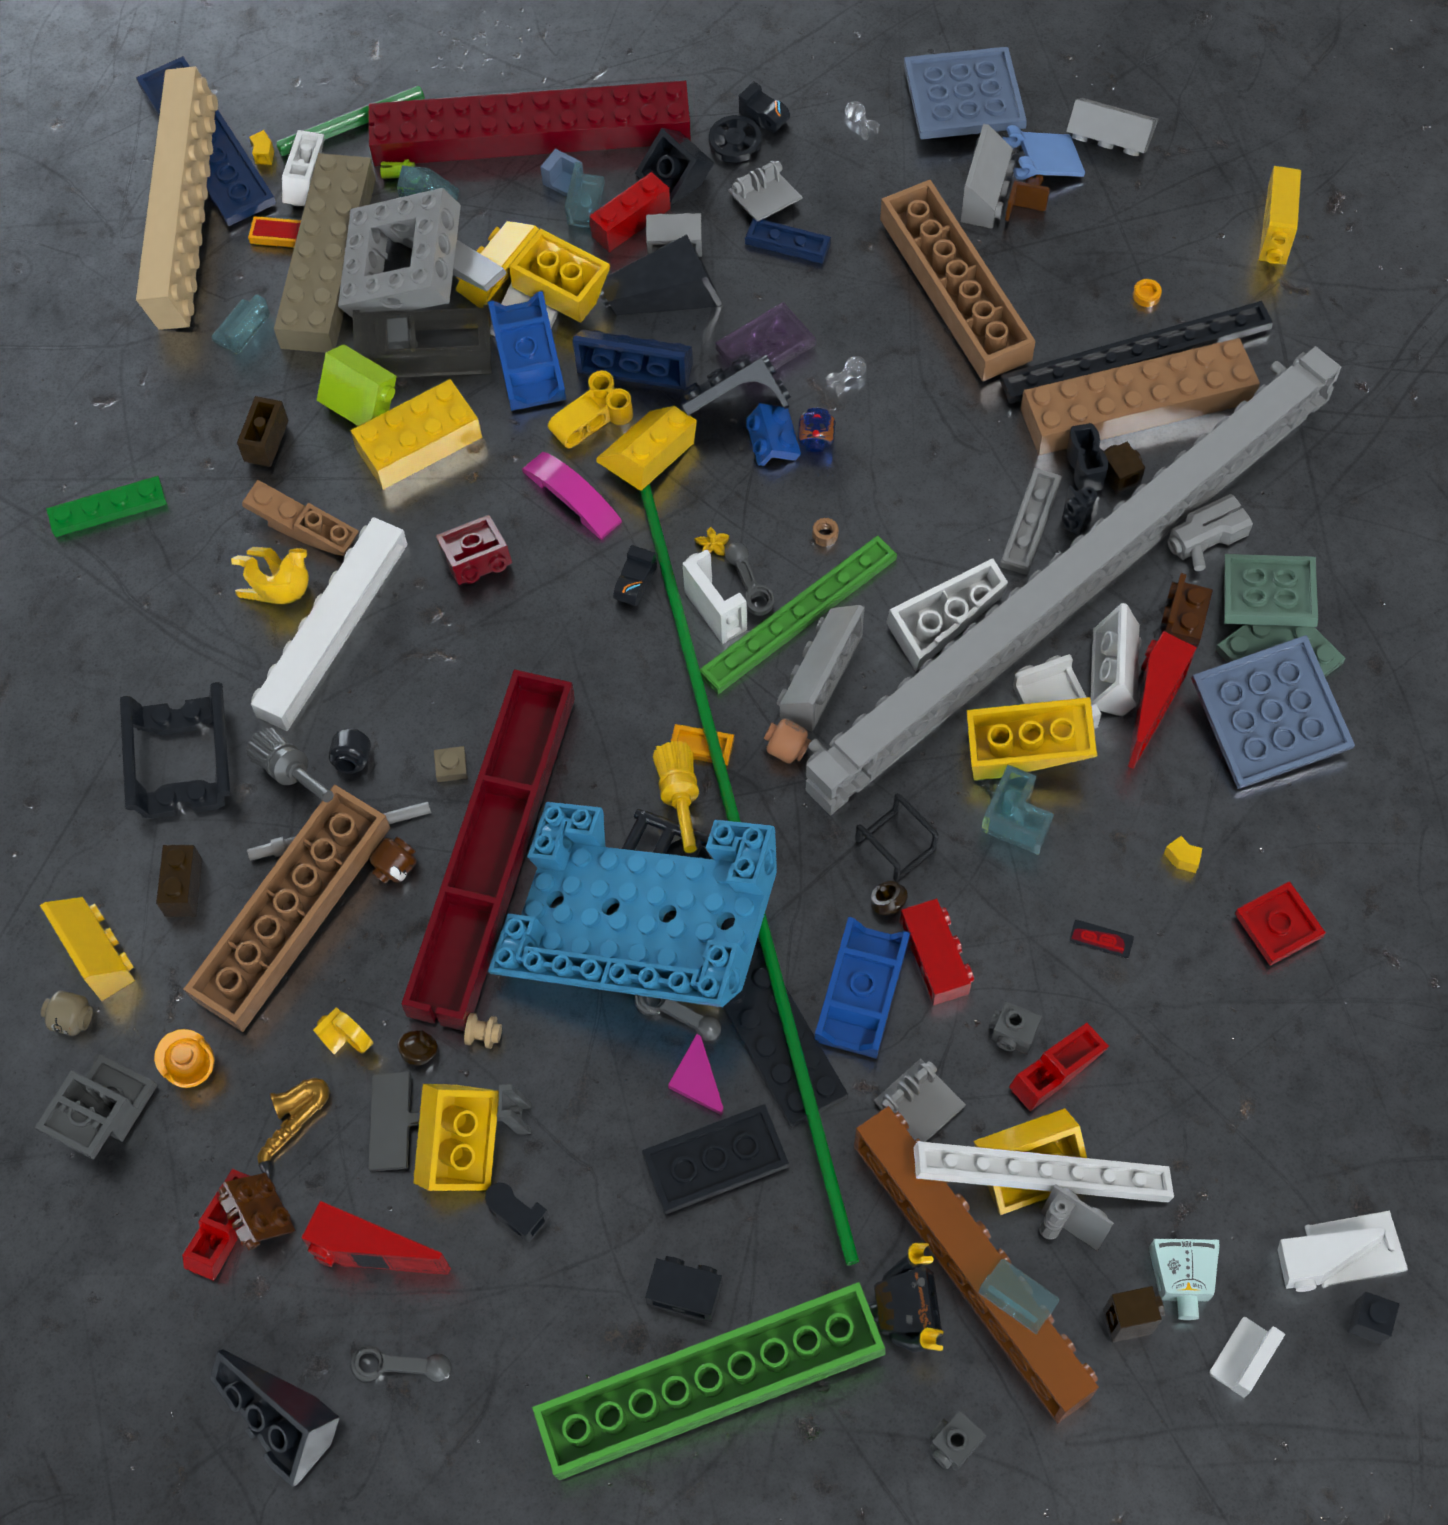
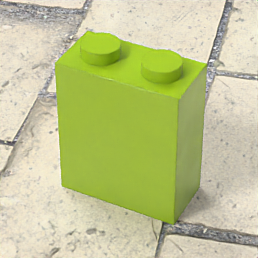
[316,344,397,426]

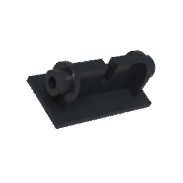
[1062,486,1097,537]

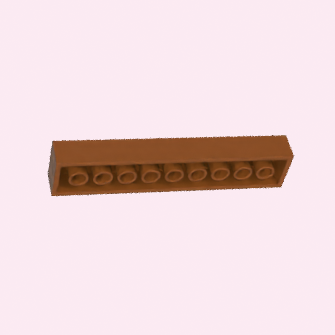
[854,1106,1099,1424]

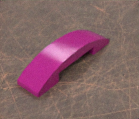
[522,452,622,540]

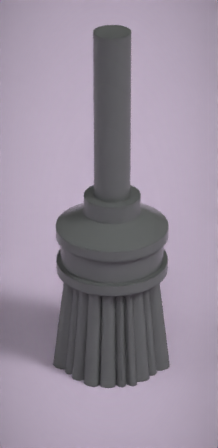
[246,727,334,802]

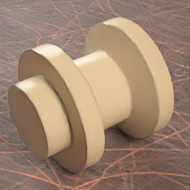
[464,1013,502,1049]

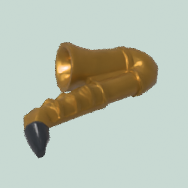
[257,1078,329,1179]

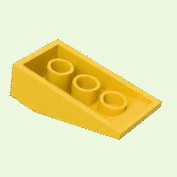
[966,697,1097,780]

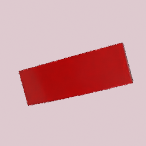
[1009,1023,1109,1112]
[182,1169,250,1281]

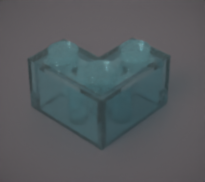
[981,765,1054,855]

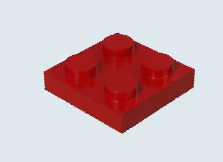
[1235,881,1326,966]

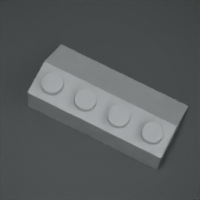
[777,605,865,732]

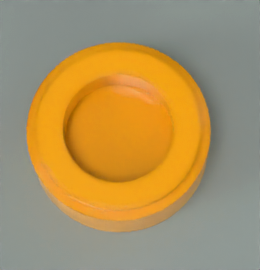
[1133,279,1162,307]

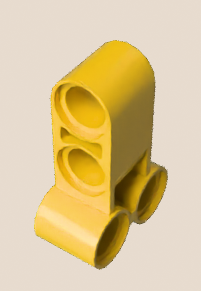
[548,370,633,449]

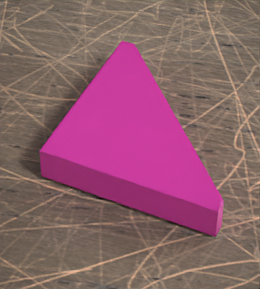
[668,1034,724,1115]

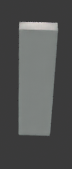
[1000,468,1062,575]

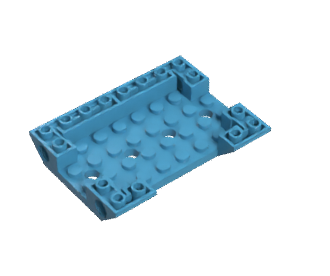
[488,802,777,1007]

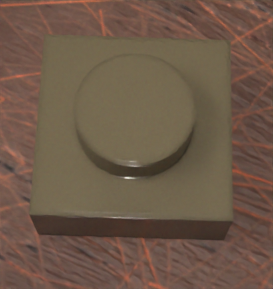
[434,746,468,782]

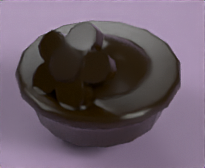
[871,881,908,915]
[397,1030,438,1065]

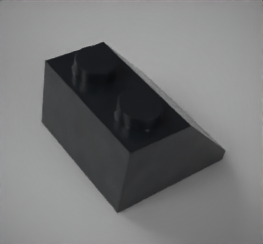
[635,128,714,205]

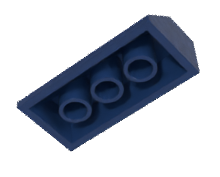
[573,330,693,390]

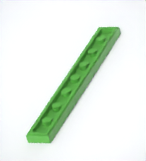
[700,535,897,694]

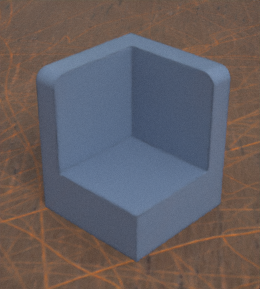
[540,149,584,197]

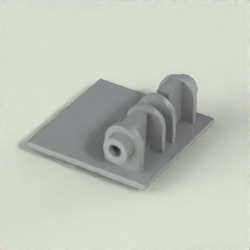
[728,161,803,222]
[873,1058,966,1142]
[1039,1184,1114,1251]

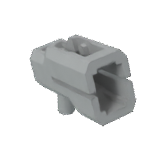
[1167,494,1253,571]

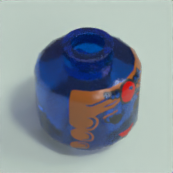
[798,408,836,452]

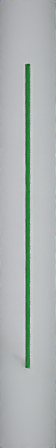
[640,484,859,1266]

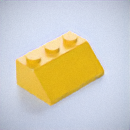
[456,221,539,310]
[509,228,610,323]
[596,406,697,491]
[40,897,135,1001]
[413,1084,499,1191]
[973,1108,1087,1215]

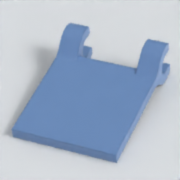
[1002,125,1085,180]

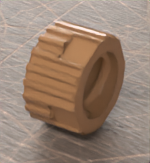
[812,518,839,547]

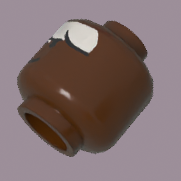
[370,836,417,883]

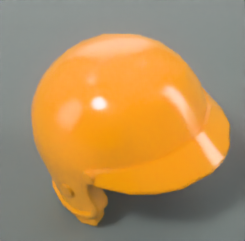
[154,1029,215,1088]

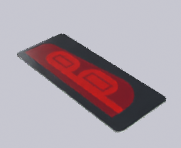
[1069,920,1134,958]

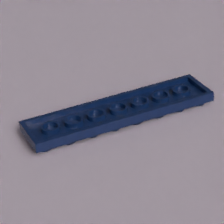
[136,56,276,226]

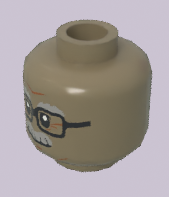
[41,991,93,1036]

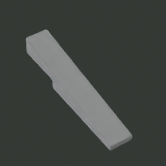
[399,237,507,292]

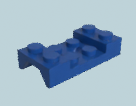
[488,291,566,411]
[815,917,910,1059]

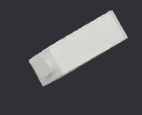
[282,130,324,206]
[1277,1227,1385,1292]

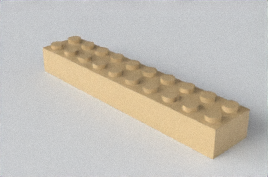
[136,66,218,330]

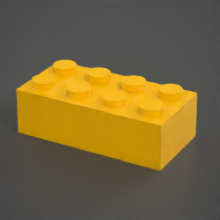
[350,379,482,490]

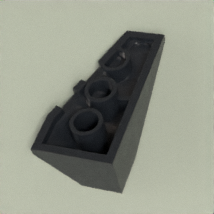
[210,1349,340,1487]

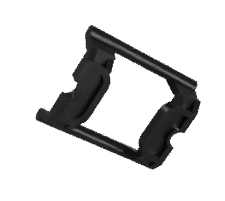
[120,682,230,819]

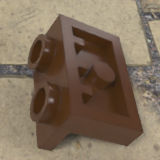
[1161,573,1213,645]

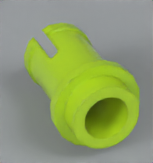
[380,159,416,181]

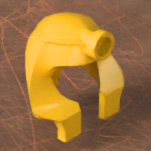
[231,547,309,604]

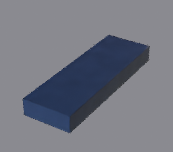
[745,218,831,264]

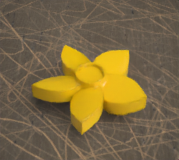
[694,527,729,556]

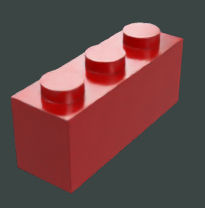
[589,172,671,252]
[900,898,974,1006]

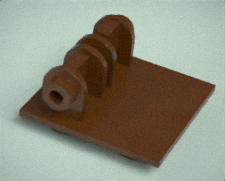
[218,1173,296,1250]

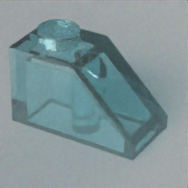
[397,165,459,201]

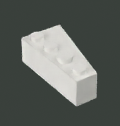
[886,558,1008,672]

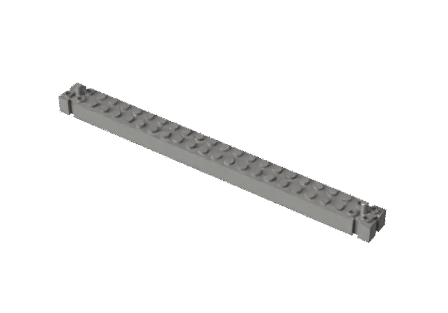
[806,346,1342,816]

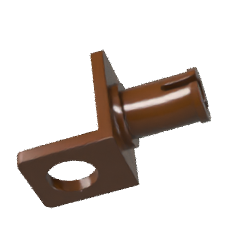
[1005,175,1050,221]

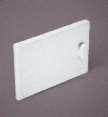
[1304,1210,1408,1288]

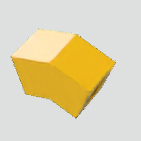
[249,130,274,165]
[1164,836,1203,873]

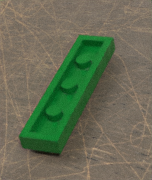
[46,476,167,537]

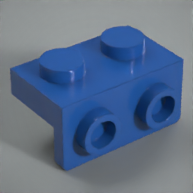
[746,403,801,466]

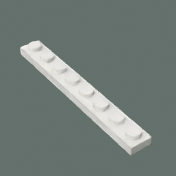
[913,1141,1174,1203]

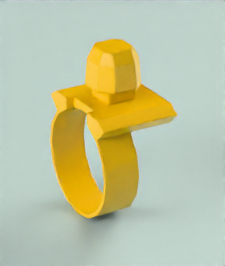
[313,1007,374,1055]

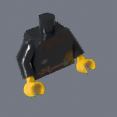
[867,1243,944,1353]

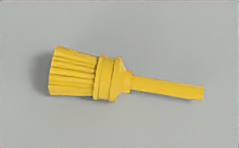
[653,741,699,853]

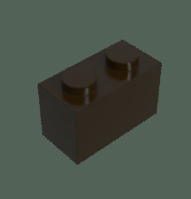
[237,396,289,467]
[156,845,202,917]
[1103,1286,1165,1342]

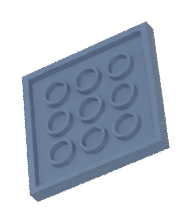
[904,47,1027,139]
[1191,635,1355,789]

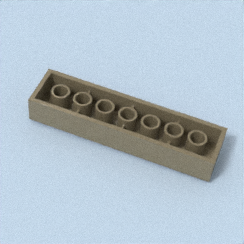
[274,153,376,353]

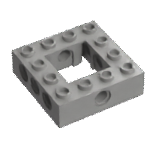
[338,188,461,322]

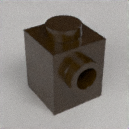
[1104,441,1145,494]

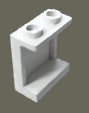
[682,550,747,644]
[1013,654,1101,729]

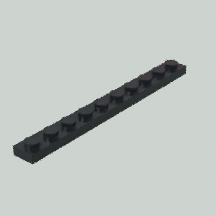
[1000,301,1273,404]

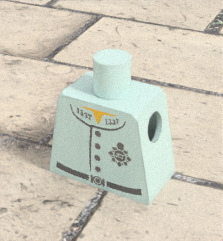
[1149,1239,1219,1320]

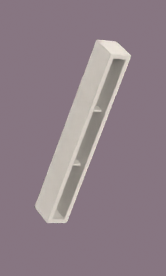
[251,517,407,731]

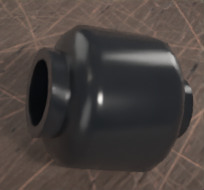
[329,728,371,774]

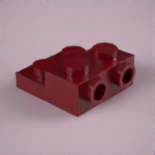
[436,515,512,585]

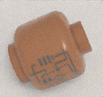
[763,718,811,764]

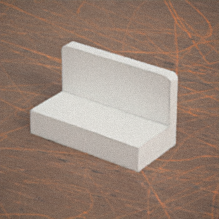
[1209,1317,1285,1398]

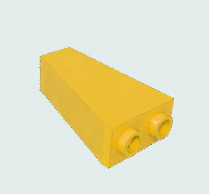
[1258,166,1301,265]

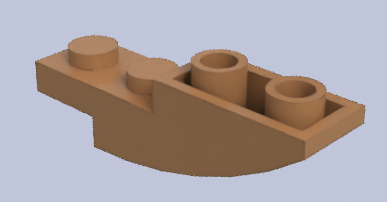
[242,480,359,556]

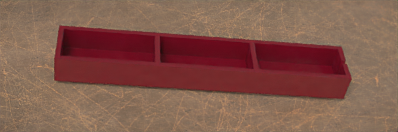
[369,80,691,167]
[401,669,575,1031]

